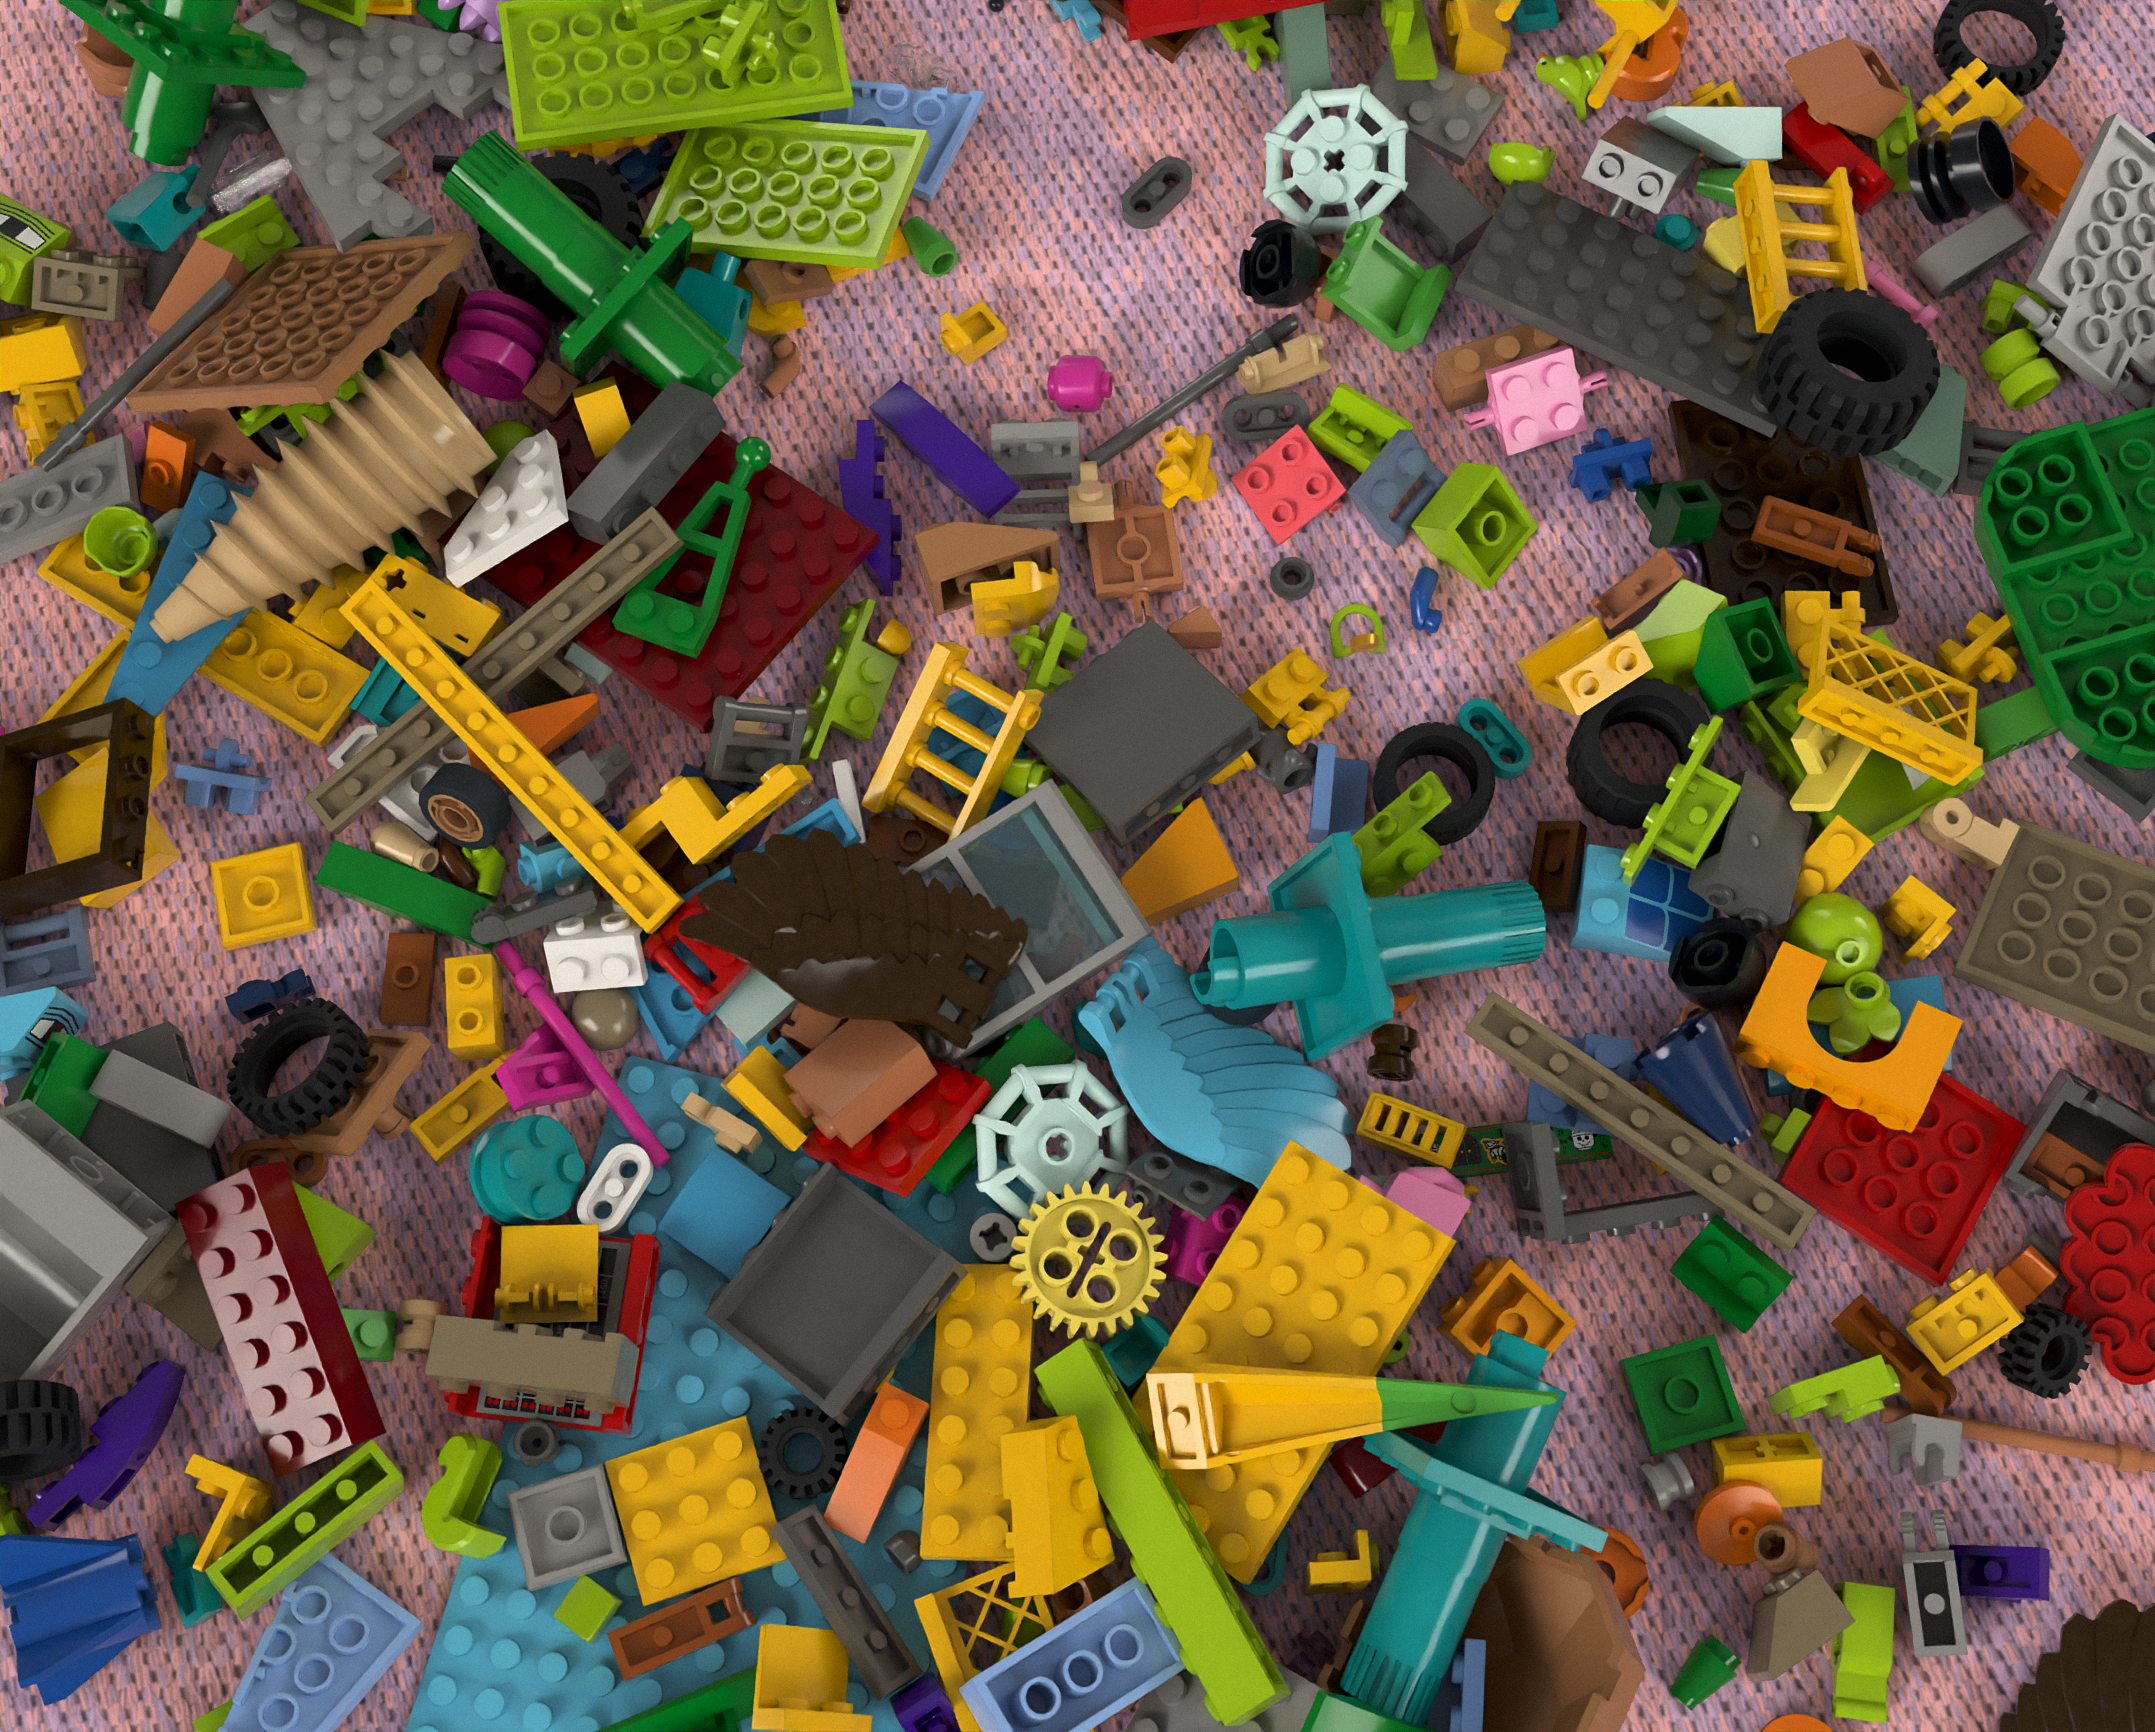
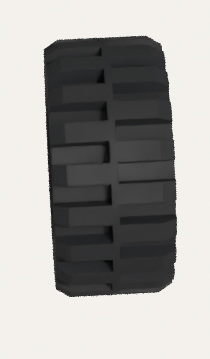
[477,151,647,322]
[1756,287,1940,457]

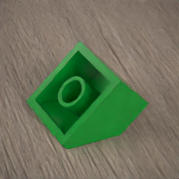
[1693,597,1804,715]

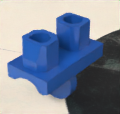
[1568,428,1653,503]

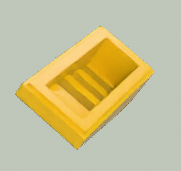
[1356,1091,1467,1171]

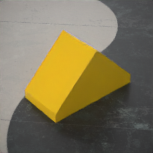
[572,376,631,463]

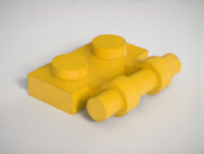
[1914,57,2026,137]
[1780,591,1865,683]
[1240,646,1351,746]

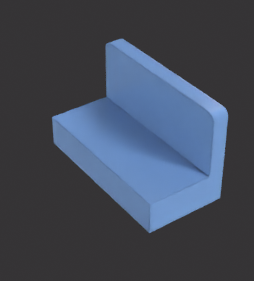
[1307,743,1369,843]

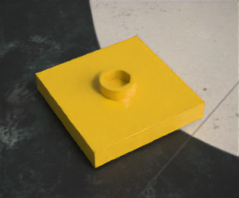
[210,841,318,951]

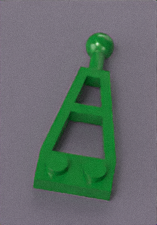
[612,436,771,659]

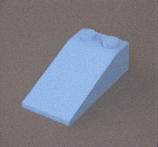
[958,1576,1186,1732]

